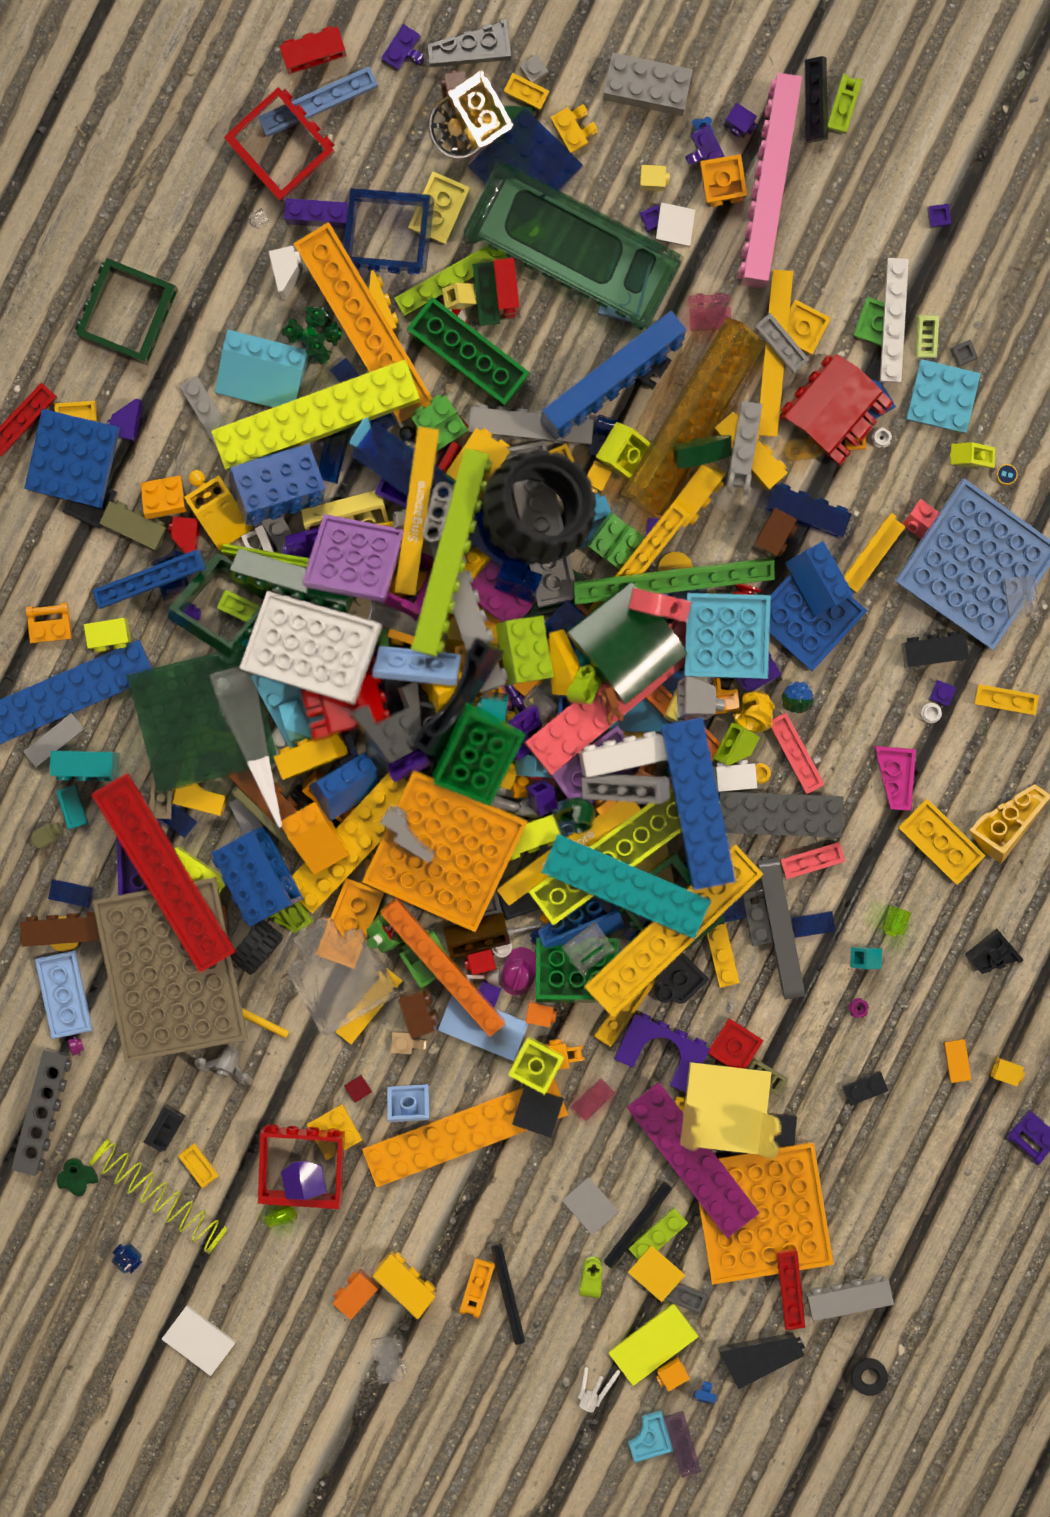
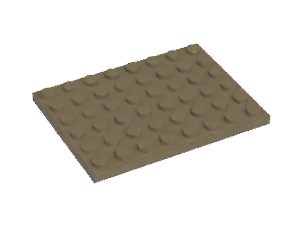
[93,877,248,1063]

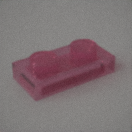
[571,1078,615,1121]

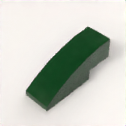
[673,435,731,469]

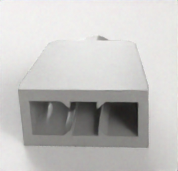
[677,676,725,720]

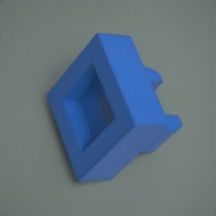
[692,1381,717,1405]

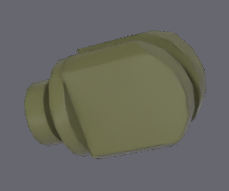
[31,822,64,848]

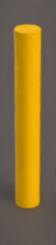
[242,1008,290,1039]

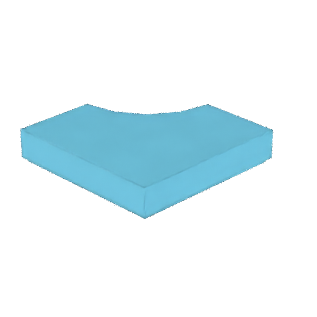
[628,1410,673,1463]

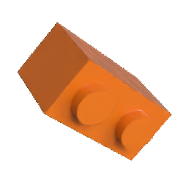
[332,1269,379,1320]

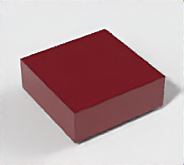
[344,1074,373,1103]

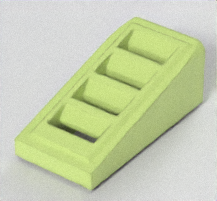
[916,315,939,358]

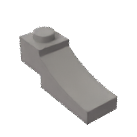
[381,805,434,863]

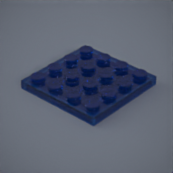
[468,108,583,224]

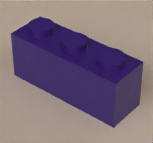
[284,198,349,228]

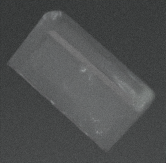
[897,592,925,636]

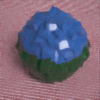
[781,681,814,713]

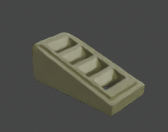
[746,1057,788,1096]

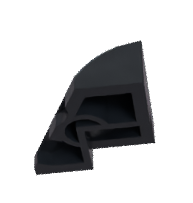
[965,928,1024,974]

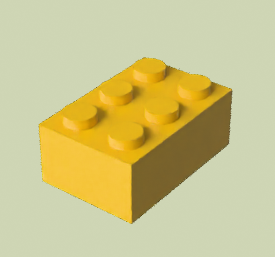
[274,732,350,780]

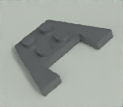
[349,681,421,763]

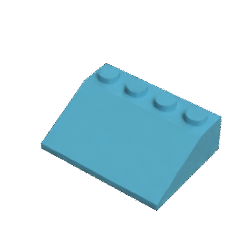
[215,330,309,408]

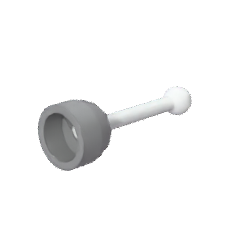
[466,969,500,985]

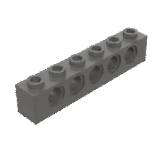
[11,1048,72,1176]

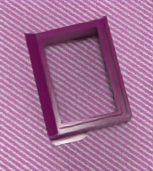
[383,548,435,621]

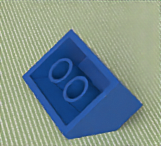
[785,540,854,616]
[309,752,379,821]

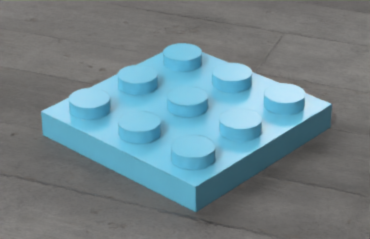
[906,359,981,434]

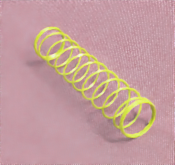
[88,1138,228,1254]

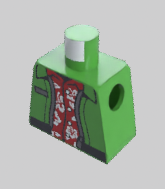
[366,913,406,953]

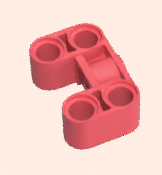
[628,588,692,622]

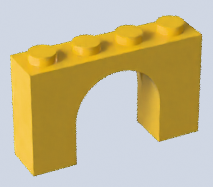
[173,724,243,816]

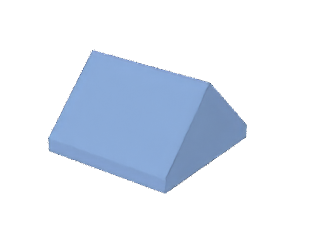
[387,1084,430,1122]

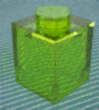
[881,905,911,938]

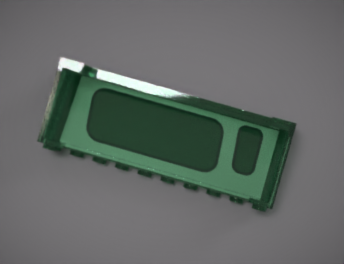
[463,161,684,330]

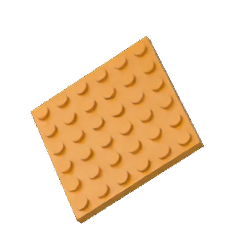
[362,770,527,932]
[698,1142,834,1285]

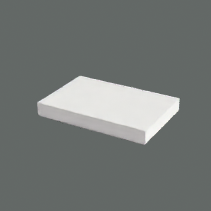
[162,1305,236,1376]

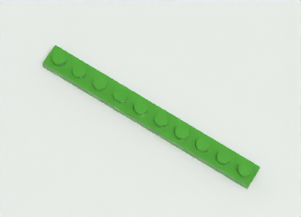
[572,558,775,604]

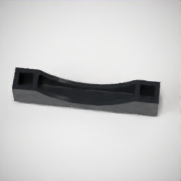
[413,637,504,757]

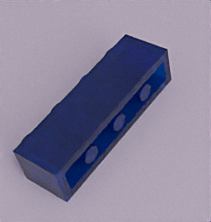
[765,483,852,539]

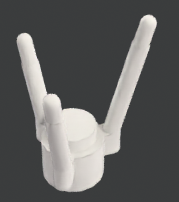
[578,1367,621,1412]

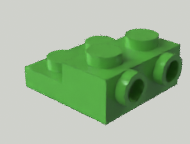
[411,395,469,453]
[586,512,645,570]
[399,930,451,988]

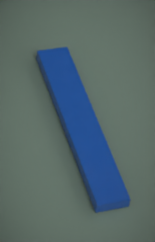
[92,549,206,609]

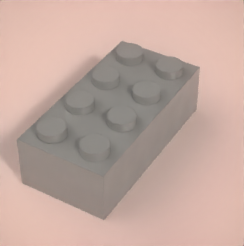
[603,52,693,116]

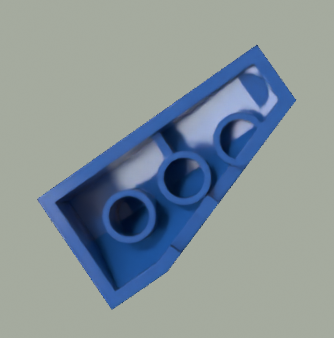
[537,896,625,948]

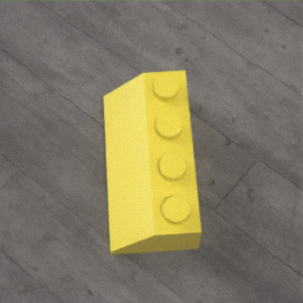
[301,490,389,530]

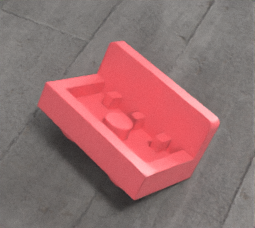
[902,499,939,539]

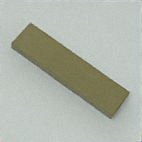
[232,786,295,850]

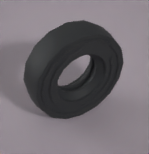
[851,1358,888,1396]

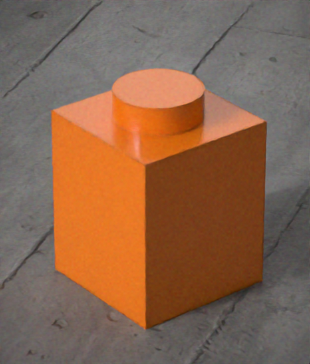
[525,1001,557,1028]

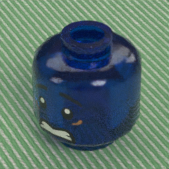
[111,1243,142,1274]

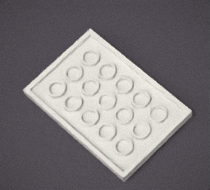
[239,591,382,704]

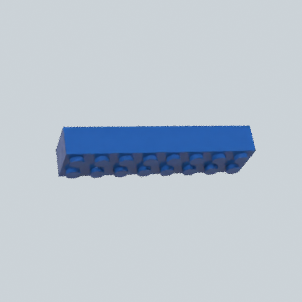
[540,311,687,441]
[660,717,736,890]

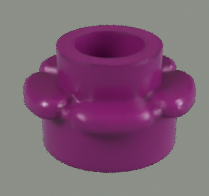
[848,998,869,1018]
[68,1037,84,1056]

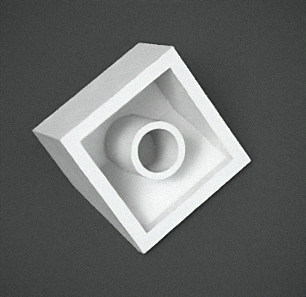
[269,246,304,300]

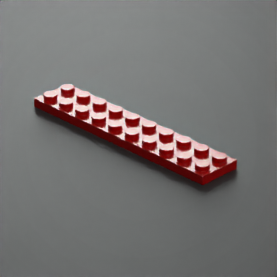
[91,773,236,973]

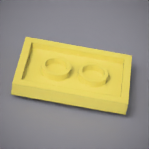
[408,171,470,245]

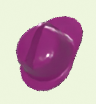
[500,947,536,996]

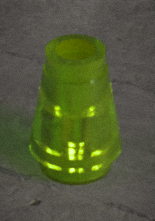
[265,1206,297,1228]

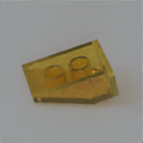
[448,71,514,149]

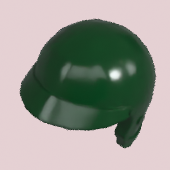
[556,797,596,834]

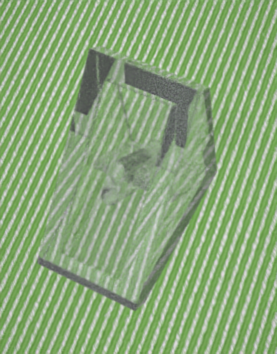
[522,685,559,723]

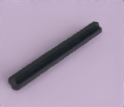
[604,1182,672,1268]
[491,1244,525,1345]

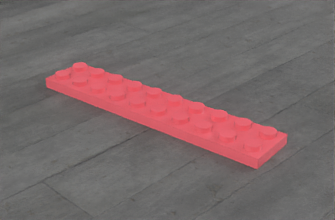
[524,619,686,775]

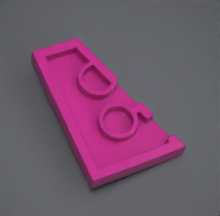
[874,746,916,811]

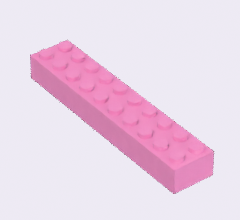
[738,73,802,289]

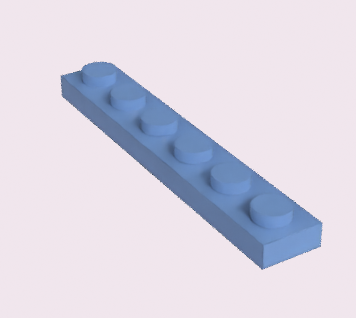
[258,66,378,137]

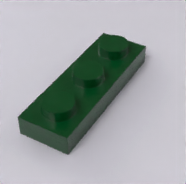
[472,262,500,326]

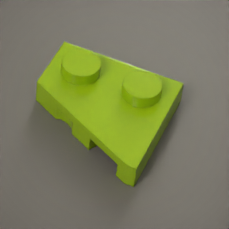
[269,901,314,934]

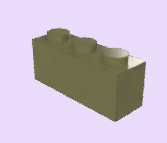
[99,500,168,552]

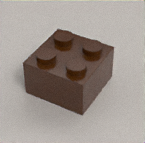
[752,508,798,559]

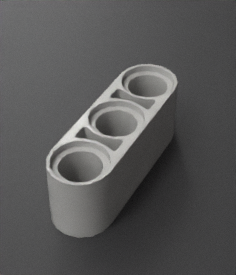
[423,482,453,544]

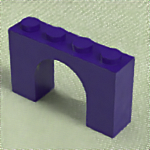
[614,1011,710,1092]

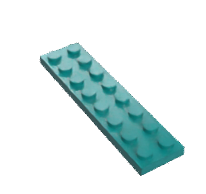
[541,834,711,939]

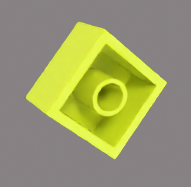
[596,422,656,482]
[508,1036,564,1094]

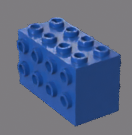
[229,444,326,526]
[211,826,304,927]

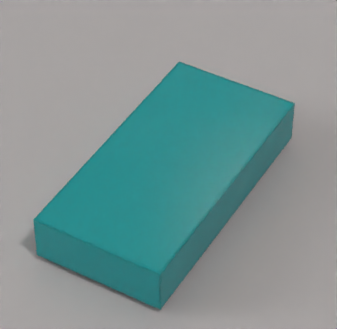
[56,785,89,830]

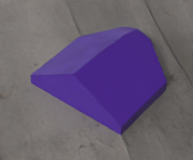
[281,1161,327,1200]

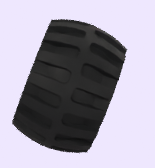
[482,449,596,565]

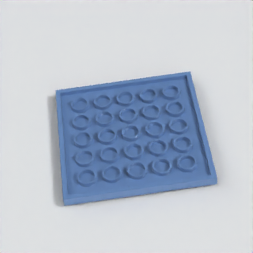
[894,478,1050,650]

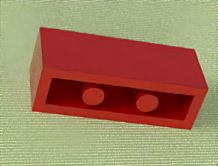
[279,26,347,75]

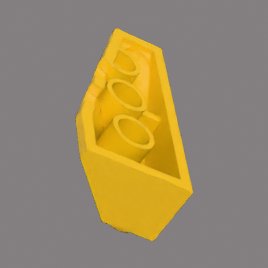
[970,784,1050,864]

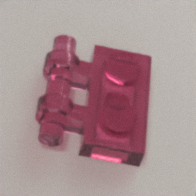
[688,292,732,331]

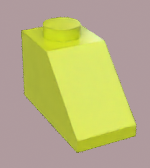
[950,442,995,468]

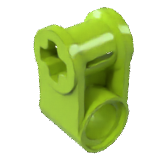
[567,665,602,704]
[579,1256,603,1298]

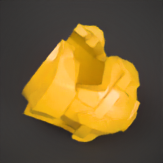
[732,690,775,733]

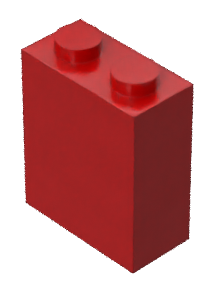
[493,258,520,320]

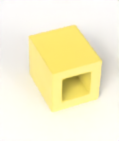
[640,165,670,192]
[442,283,477,310]

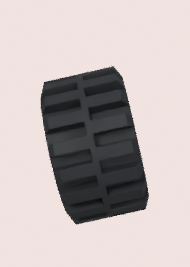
[231,920,283,975]

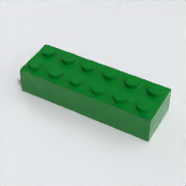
[407,297,530,407]

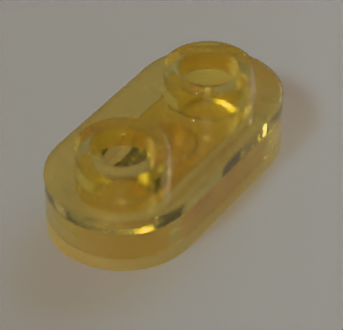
[784,438,824,461]

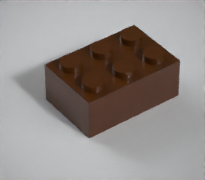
[398,986,440,1039]

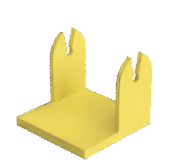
[680,1062,780,1159]

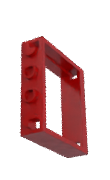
[224,87,335,202]
[258,1124,345,1209]

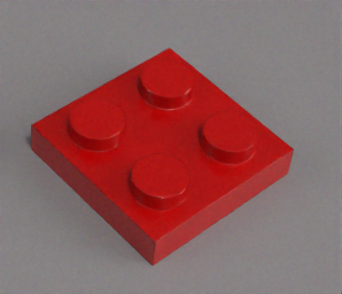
[708,1018,764,1069]

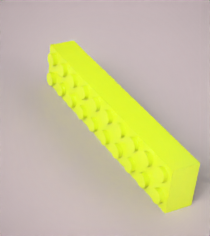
[211,359,421,472]
[529,787,681,925]

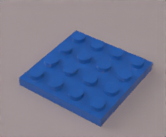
[24,409,120,508]
[769,573,867,672]

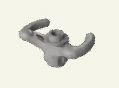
[194,1046,253,1086]

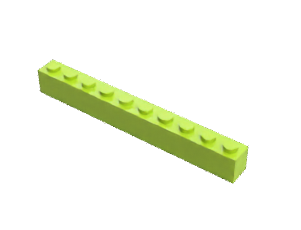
[411,448,492,658]

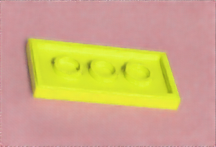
[608,1303,699,1386]

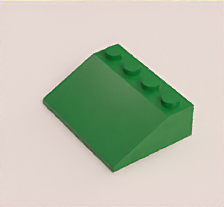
[433,703,525,806]
[536,938,619,1003]

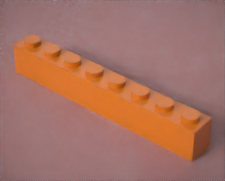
[381,897,505,1037]

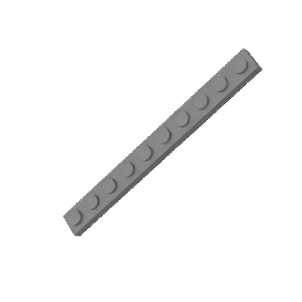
[180,376,293,554]

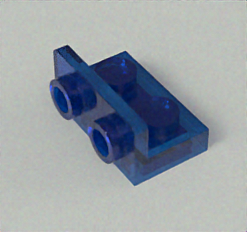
[494,561,543,603]

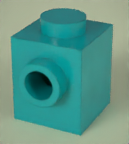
[850,947,883,969]

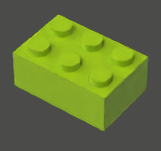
[496,616,554,685]

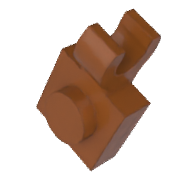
[600,687,623,725]

